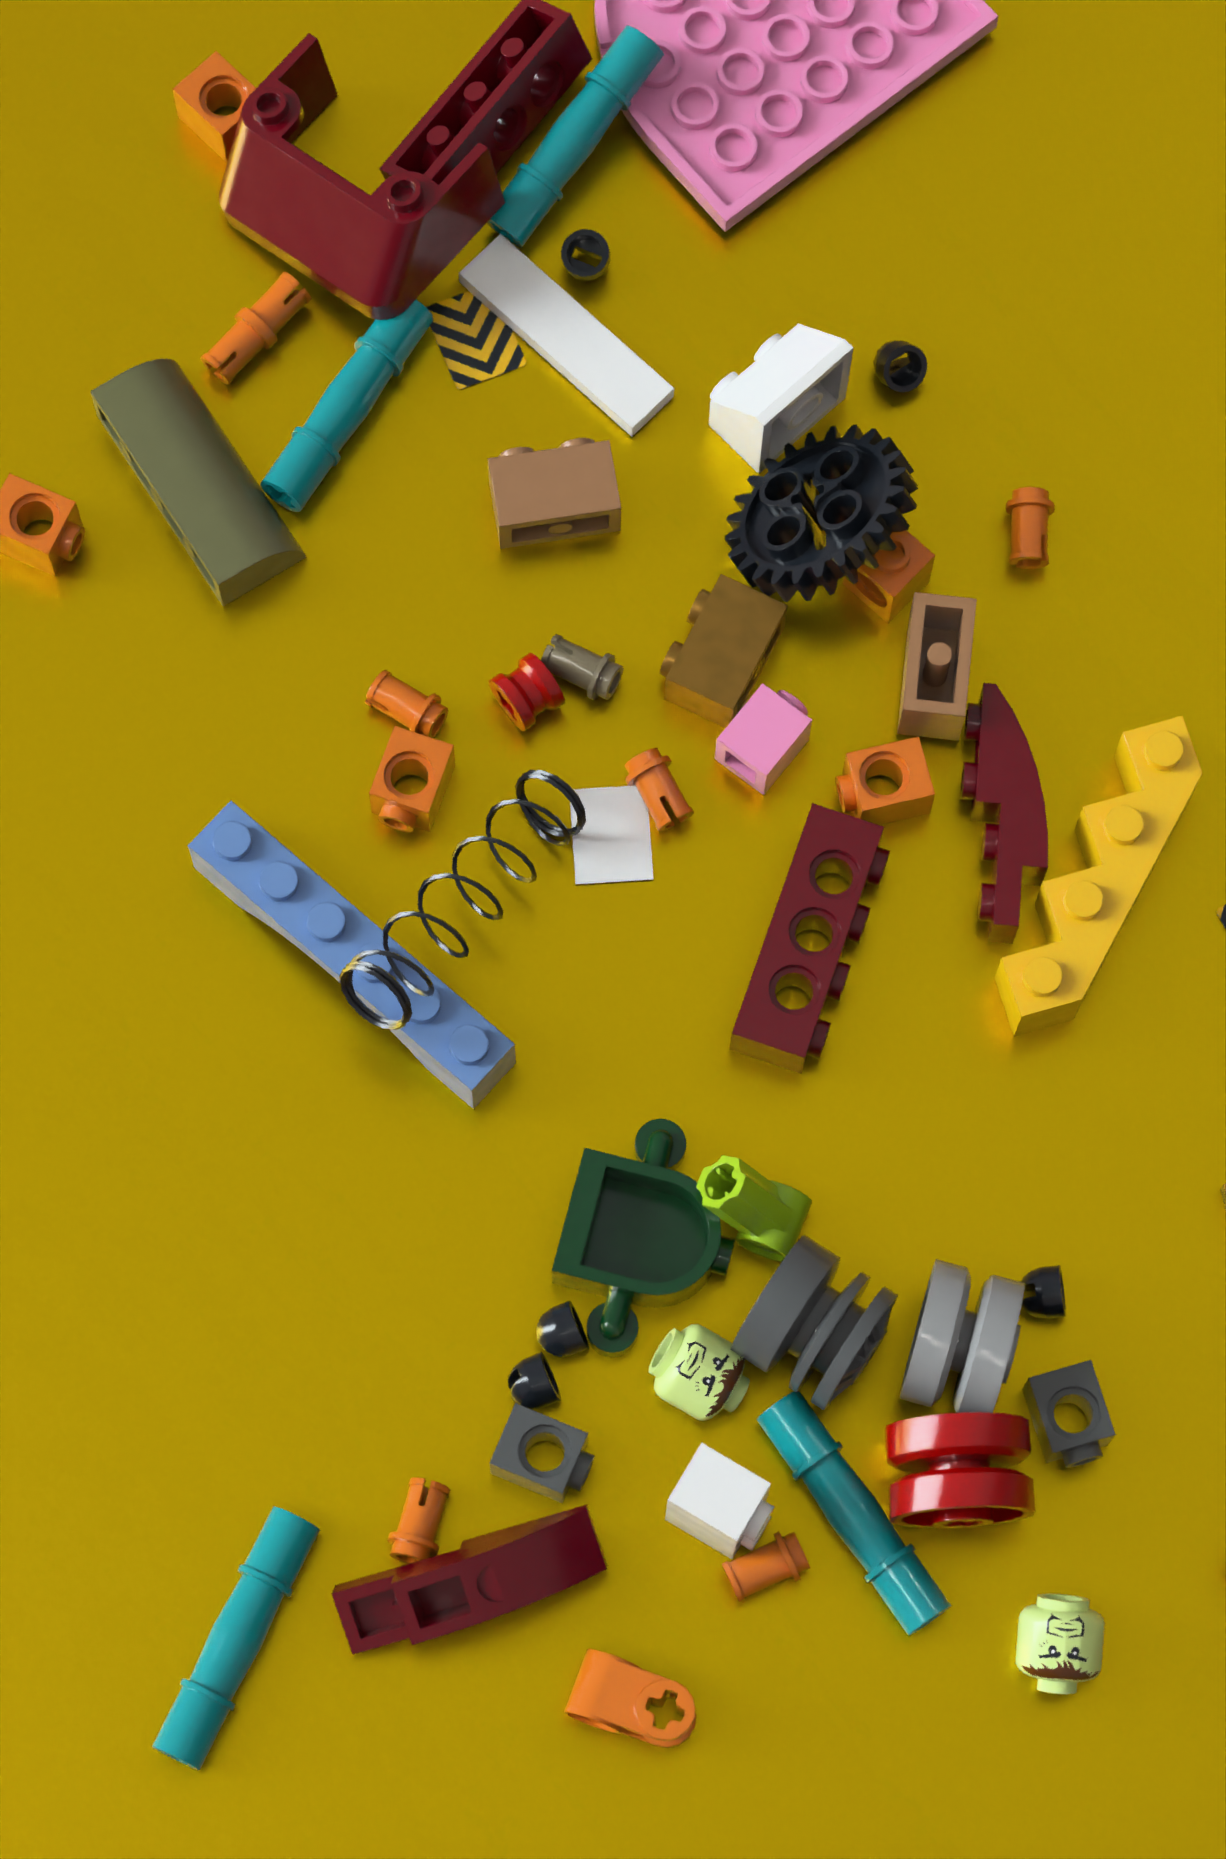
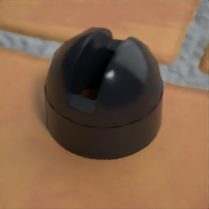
[561,229,611,281]
[873,340,927,392]
[1021,1265,1066,1319]
[536,1300,589,1357]
[508,1352,561,1409]

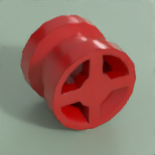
[489,652,565,731]

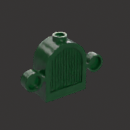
[552,1119,735,1357]

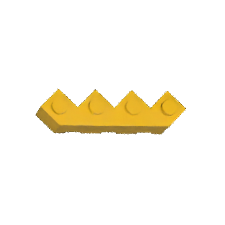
[994,715,1203,1036]

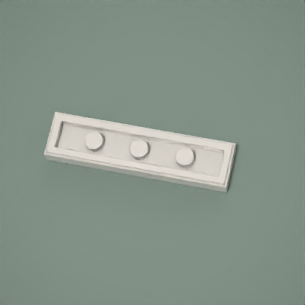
[459,234,674,437]

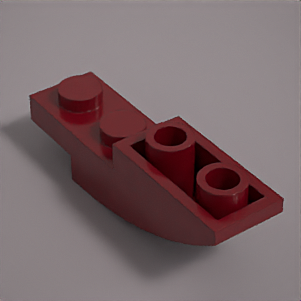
[960,683,1048,944]
[332,1504,608,1655]

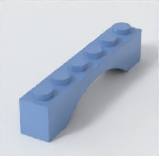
[188,801,516,1109]

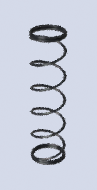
[339,770,586,1030]

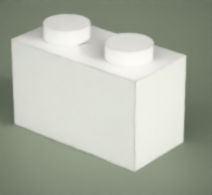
[665,1443,774,1560]

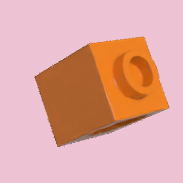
[173,51,256,162]
[0,473,85,577]
[843,530,935,624]
[369,726,455,832]
[835,736,935,825]

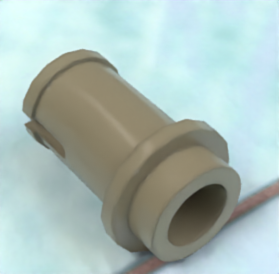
[541,634,623,700]

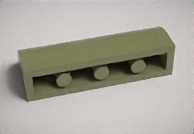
[90,359,307,607]

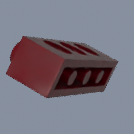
[379,0,592,184]
[730,803,890,1074]

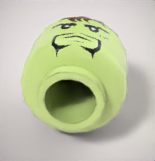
[649,1324,750,1421]
[1016,1593,1105,1694]

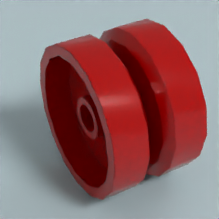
[885,1412,1035,1528]

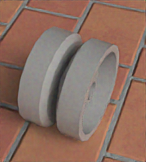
[899,1259,1025,1413]

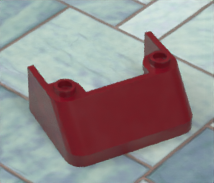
[219,33,505,320]

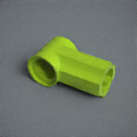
[696,1155,812,1262]

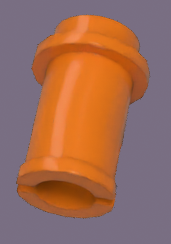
[1006,487,1055,569]
[365,670,448,738]
[625,748,694,832]
[387,1477,450,1564]
[722,1531,810,1602]

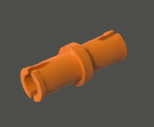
[200,272,312,385]

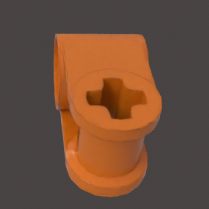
[564,1649,696,1748]

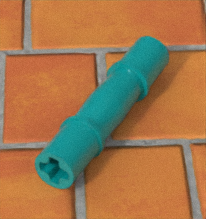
[487,26,664,248]
[260,300,433,512]
[757,1391,952,1636]
[152,1506,320,1771]

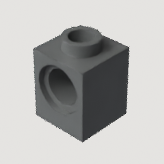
[1022,1360,1116,1468]
[490,1403,595,1504]

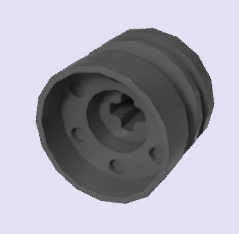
[730,1235,898,1410]

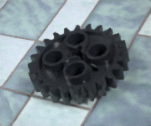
[725,425,918,602]

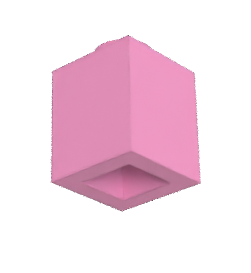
[715,683,812,795]

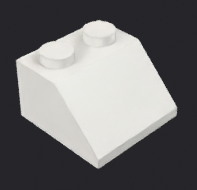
[708,324,853,474]

